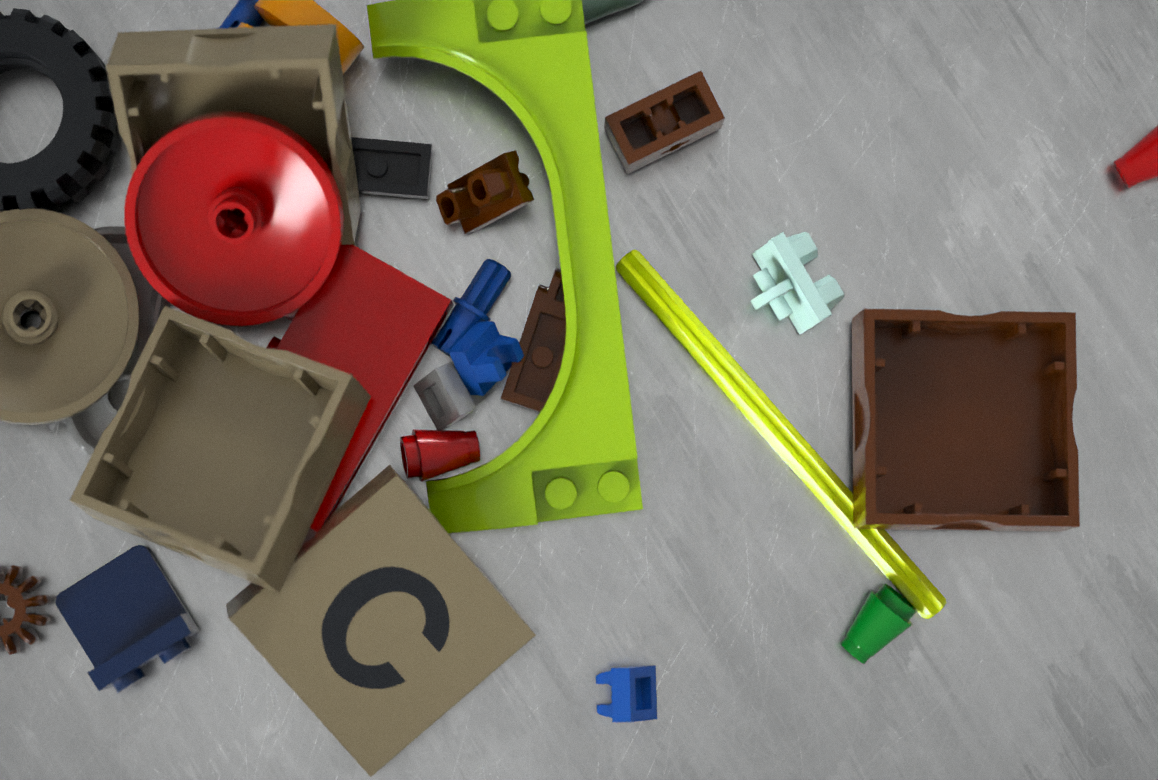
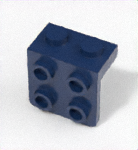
[56,545,200,693]

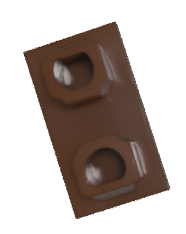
[436,150,534,234]

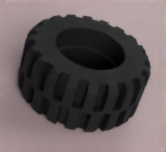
[0,8,120,212]

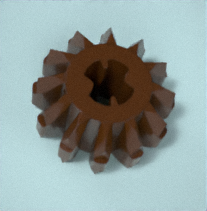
[0,565,50,655]

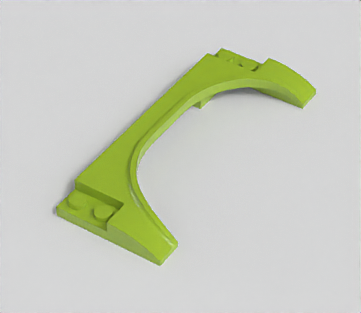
[367,0,643,533]

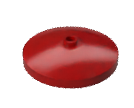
[124,111,344,326]

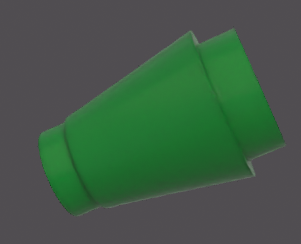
[840,583,917,664]

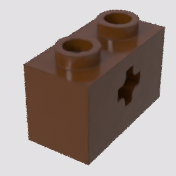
[604,71,725,174]

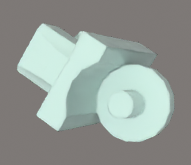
[750,232,845,335]

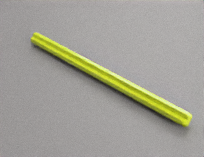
[616,249,947,619]

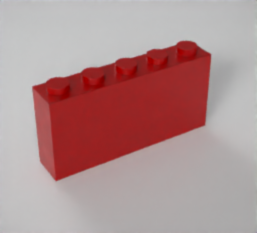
[266,244,453,532]

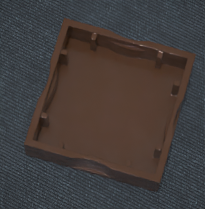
[852,309,1080,532]

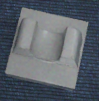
[413,361,486,430]

